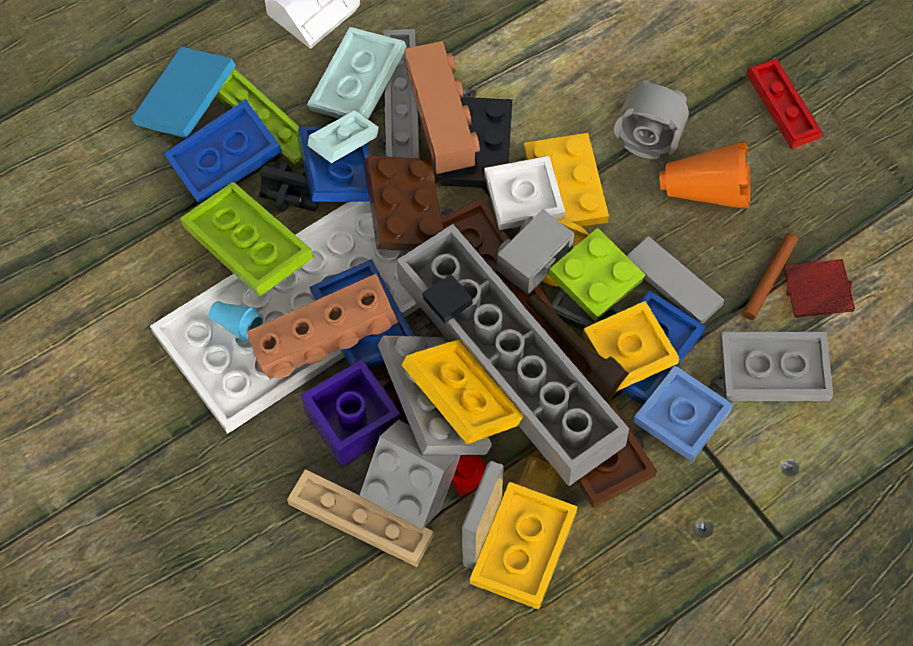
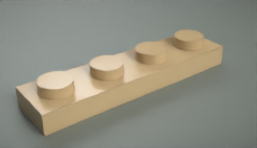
[287,469,434,567]

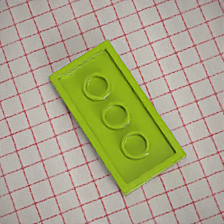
[180,182,314,297]

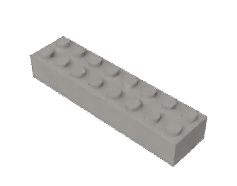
[396,224,629,486]

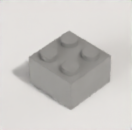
[359,420,461,529]

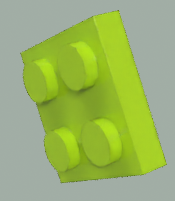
[548,228,646,322]

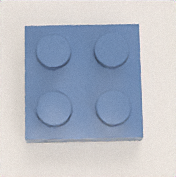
[633,366,734,462]

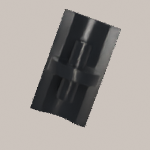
[260,161,319,212]

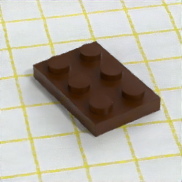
[364,155,443,251]

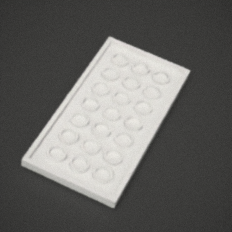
[150,202,420,434]

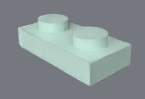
[307,110,379,163]

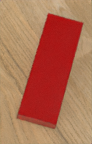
[747,58,822,149]

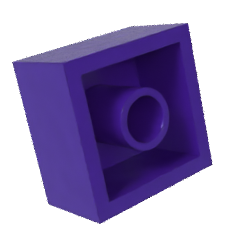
[301,359,401,467]

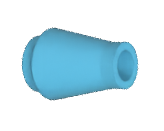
[209,301,263,340]

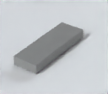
[627,236,724,324]

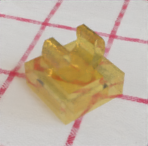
[518,456,561,497]

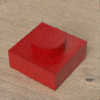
[451,455,486,497]

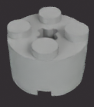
[614,80,689,159]

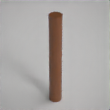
[742,233,798,320]

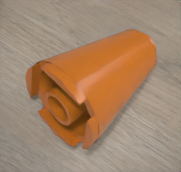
[659,141,751,209]

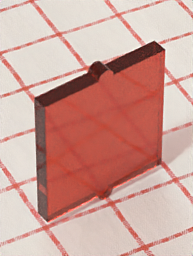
[783,259,855,318]

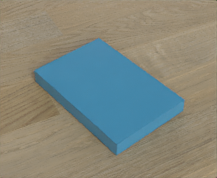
[132,47,236,138]

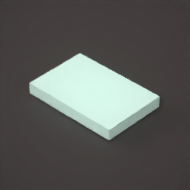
[307,27,407,119]

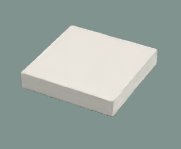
[484,156,565,230]

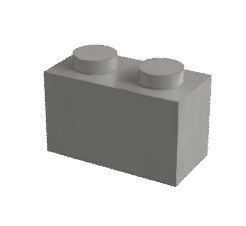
[497,210,574,295]

